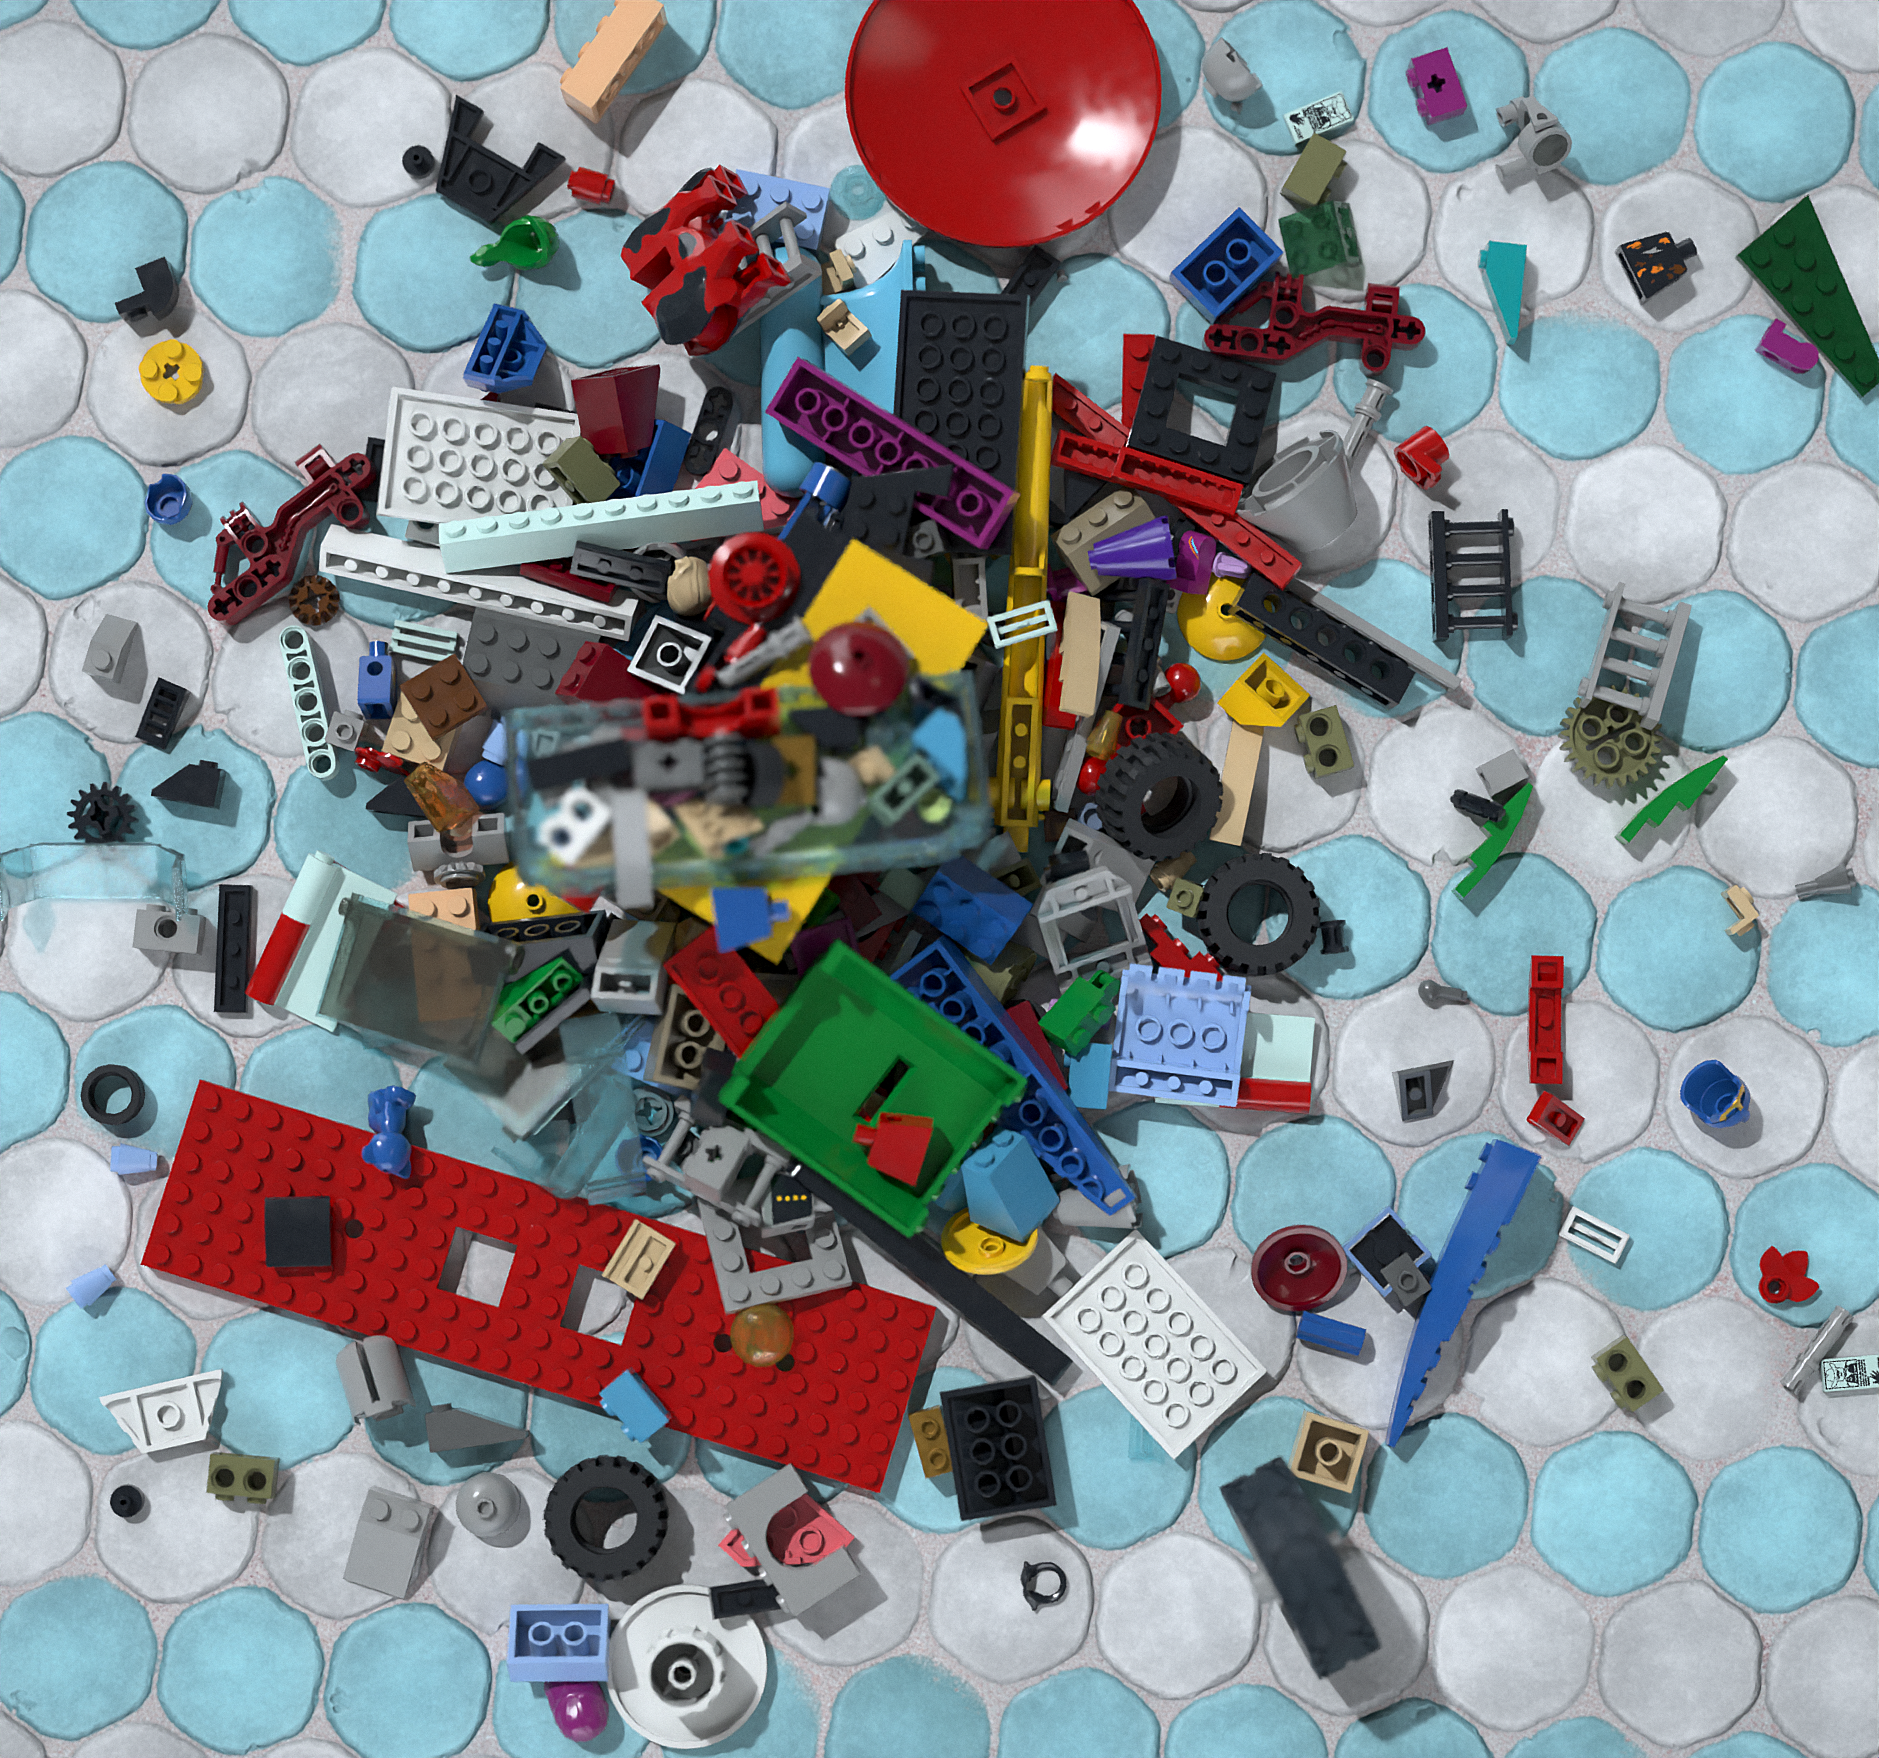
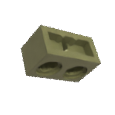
[1294,705,1354,779]
[1591,1335,1664,1412]
[206,1452,280,1504]

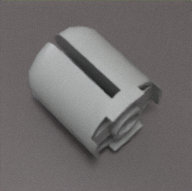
[336,1336,416,1426]

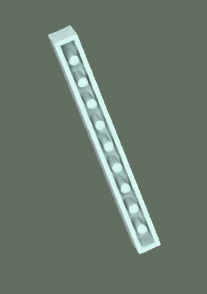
[439,481,764,573]

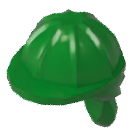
[469,215,560,270]

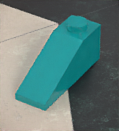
[1478,241,1527,345]

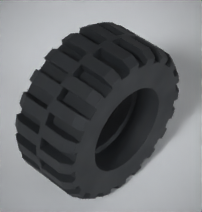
[1095,732,1223,861]
[1196,853,1321,976]
[543,1455,669,1582]

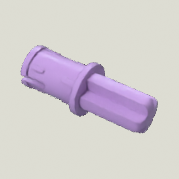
[1212,552,1253,579]

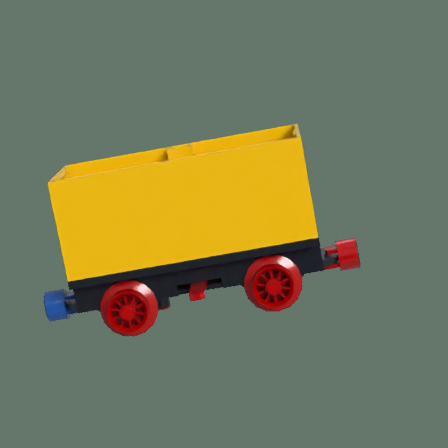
[547,462,988,966]

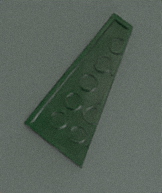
[1735,194,1879,399]

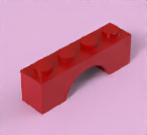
[642,687,781,746]

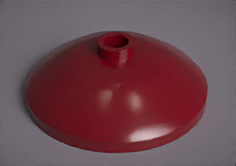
[808,621,909,715]
[1250,1225,1347,1311]

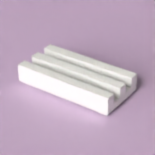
[1557,1206,1630,1264]

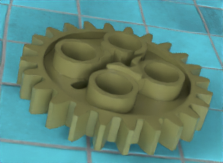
[1558,685,1663,789]

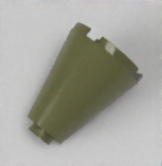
[950,937,1037,1006]

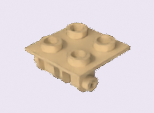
[673,793,763,859]

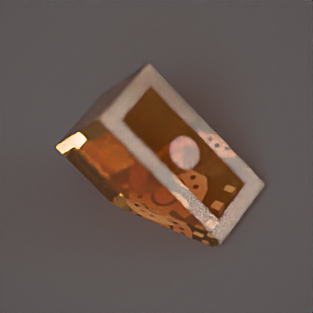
[404,762,480,833]

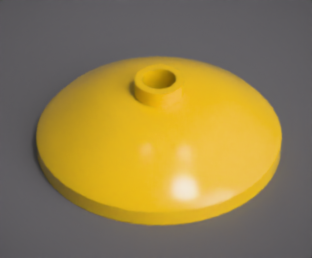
[1177,572,1273,661]
[488,855,581,922]
[941,1207,1038,1275]

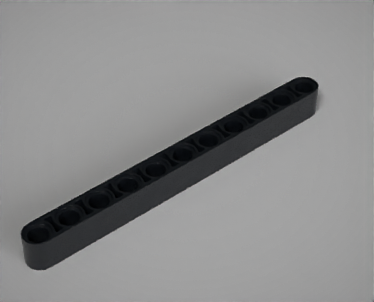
[785,1156,1074,1386]

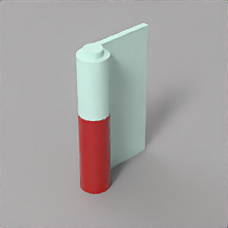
[245,850,398,1032]
[1155,1012,1315,1114]

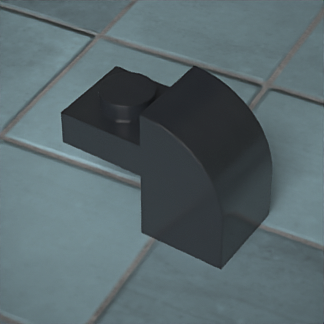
[114,256,179,322]

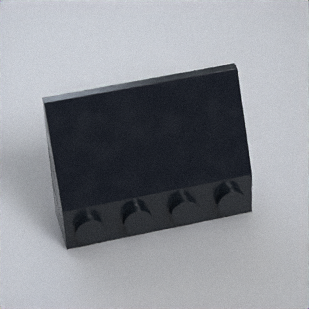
[939,1374,1057,1521]

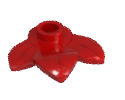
[354,746,411,778]
[1758,1246,1819,1304]

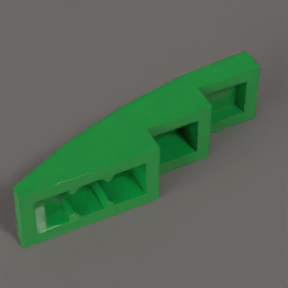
[1614,755,1728,845]
[1451,782,1533,900]

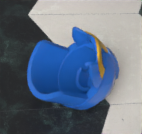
[1680,1060,1751,1128]

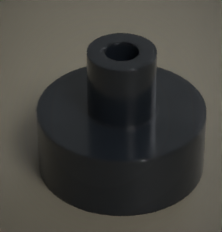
[402,145,435,179]
[110,1484,145,1518]

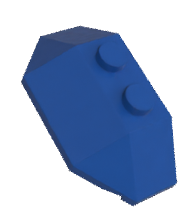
[463,303,547,394]

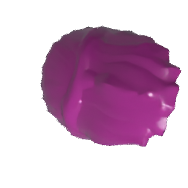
[544,1681,609,1742]

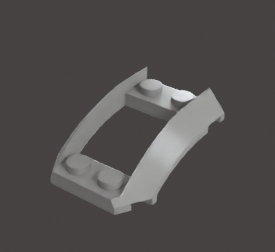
[1037,866,1153,995]

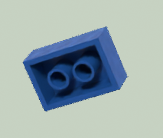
[1169,207,1284,325]
[912,849,1033,965]

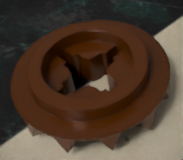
[288,575,340,626]

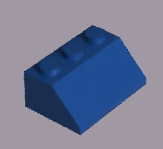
[605,419,692,501]

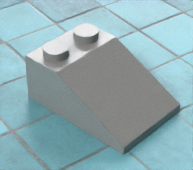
[343,1486,435,1599]

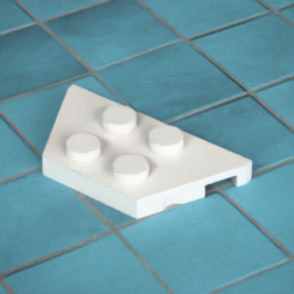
[99,1369,224,1454]

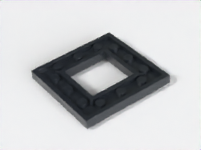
[1126,335,1277,489]

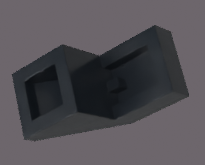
[689,1046,737,1127]

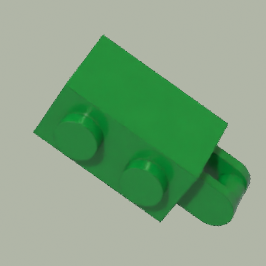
[1038,970,1121,1057]

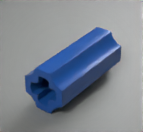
[1296,1311,1366,1356]

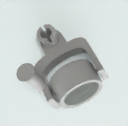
[1495,96,1572,182]

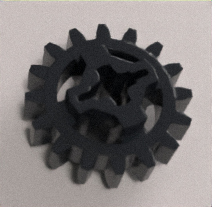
[67,782,139,852]

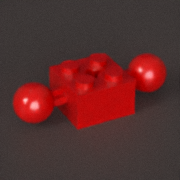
[1076,663,1201,796]

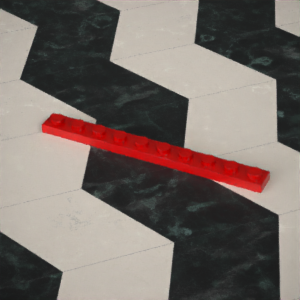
[1052,373,1303,591]

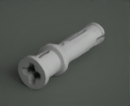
[1343,379,1393,474]
[717,616,814,692]

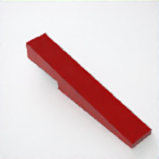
[1051,429,1244,516]

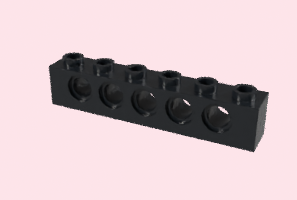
[1227,573,1416,710]

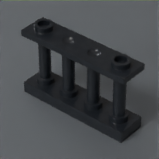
[1428,509,1518,642]
[1090,578,1170,711]

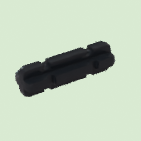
[1450,789,1506,822]

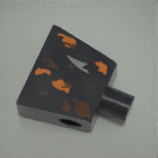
[1615,232,1697,305]

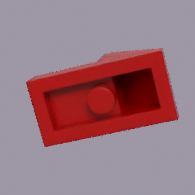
[1527,1091,1585,1146]

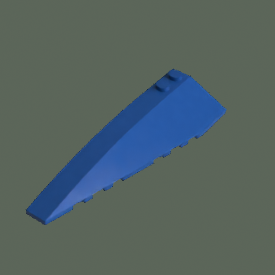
[890,934,1136,1216]
[1385,1139,1541,1448]

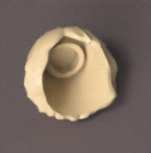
[667,556,713,617]

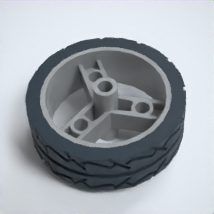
[1219,1456,1382,1680]

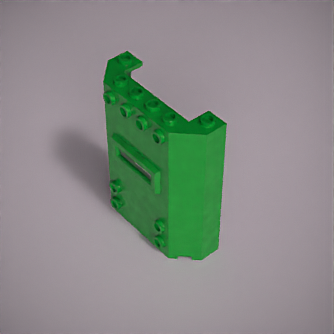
[718,937,1028,1238]

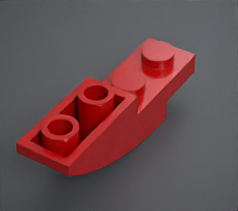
[1042,600,1077,731]
[1139,913,1223,982]

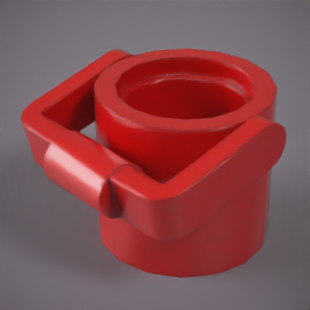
[1394,426,1450,490]

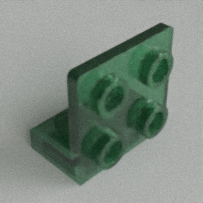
[1278,200,1363,278]

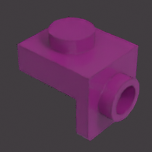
[1046,563,1090,603]

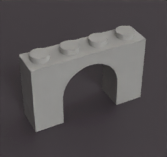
[723,1463,861,1617]

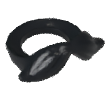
[1020,1561,1066,1611]

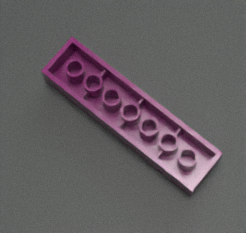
[765,357,1021,550]

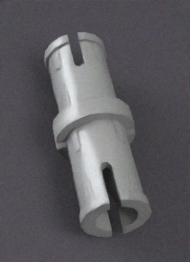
[748,805,814,859]

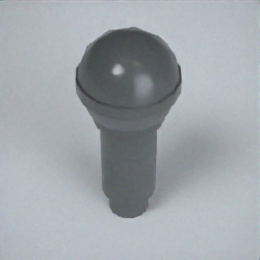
[1418,979,1467,1002]

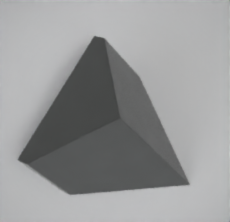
[1392,1060,1454,1121]

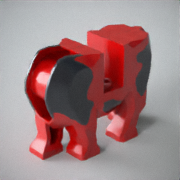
[620,165,791,357]

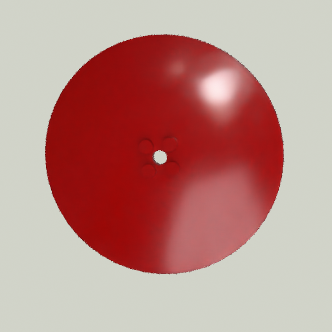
[845,0,1162,248]

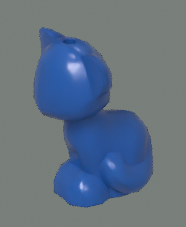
[362,1086,416,1179]

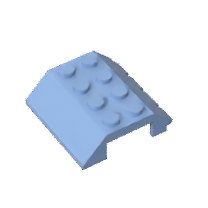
[1108,963,1251,1107]

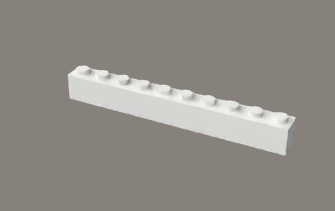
[319,524,640,641]

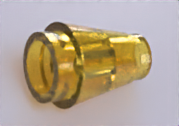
[1085,710,1123,761]

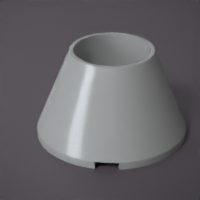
[1235,430,1358,553]

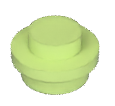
[918,789,951,821]

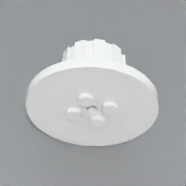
[606,1584,767,1749]

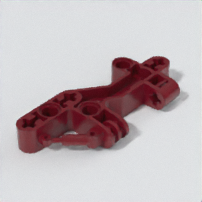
[1202,271,1425,378]
[207,443,377,626]

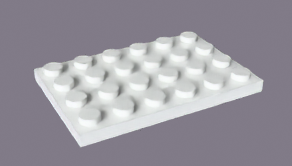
[376,387,581,524]
[1041,1229,1267,1459]

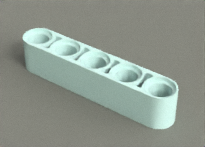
[279,625,340,780]

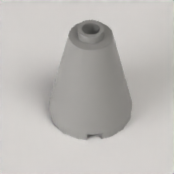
[1052,1164,1143,1229]

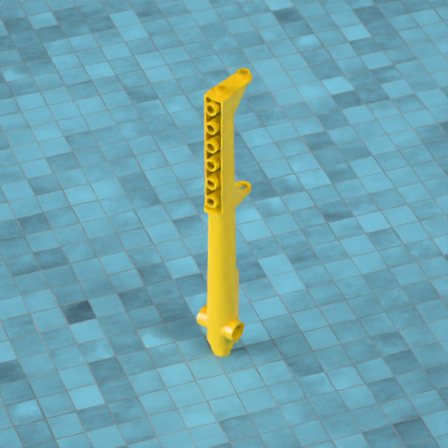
[985,366,1053,852]

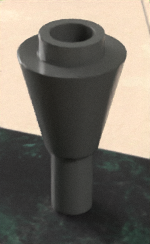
[1795,863,1857,897]

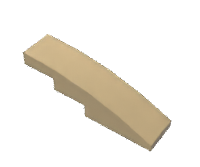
[1059,592,1101,718]
[1209,718,1265,847]

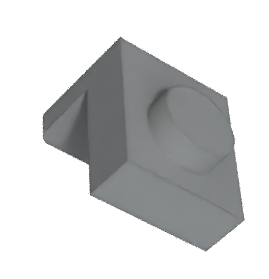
[325,710,369,751]

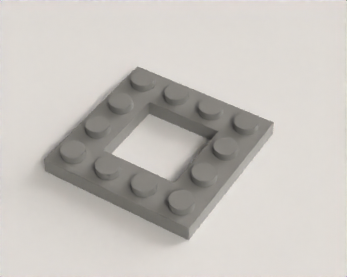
[696,1169,852,1315]

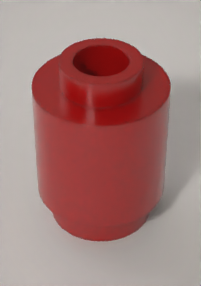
[567,166,616,205]

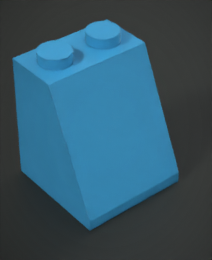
[961,1126,1059,1243]

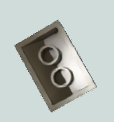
[1050,486,1156,597]
[643,984,725,1090]

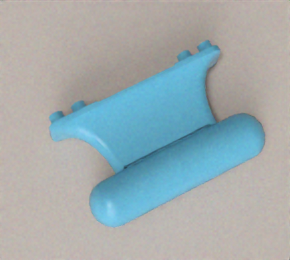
[759,240,926,498]

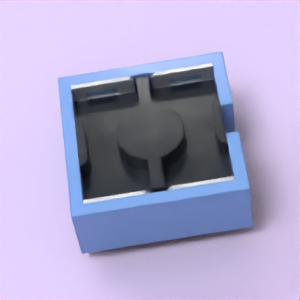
[1342,1206,1432,1297]

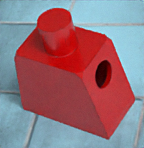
[852,1112,933,1186]

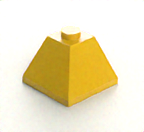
[1217,653,1310,727]

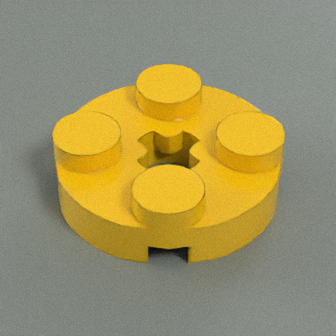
[138,339,204,404]

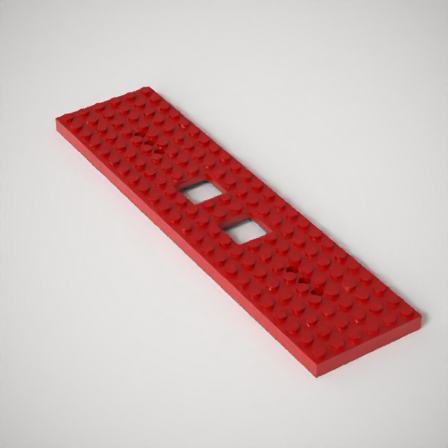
[140,1080,937,1494]

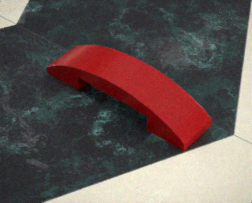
[1527,955,1564,1085]

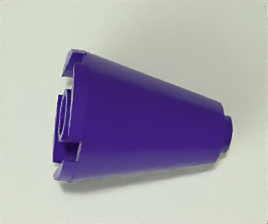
[1088,516,1177,580]

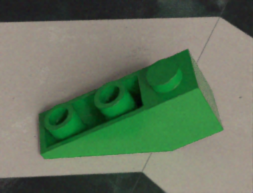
[484,957,583,1044]

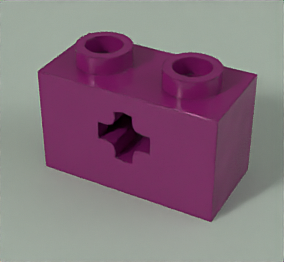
[1405,47,1467,125]

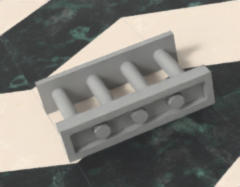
[732,202,822,337]
[1577,582,1692,730]
[643,1094,795,1227]

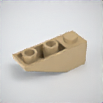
[574,796,680,876]

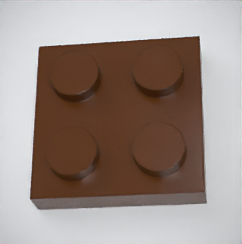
[399,653,488,742]

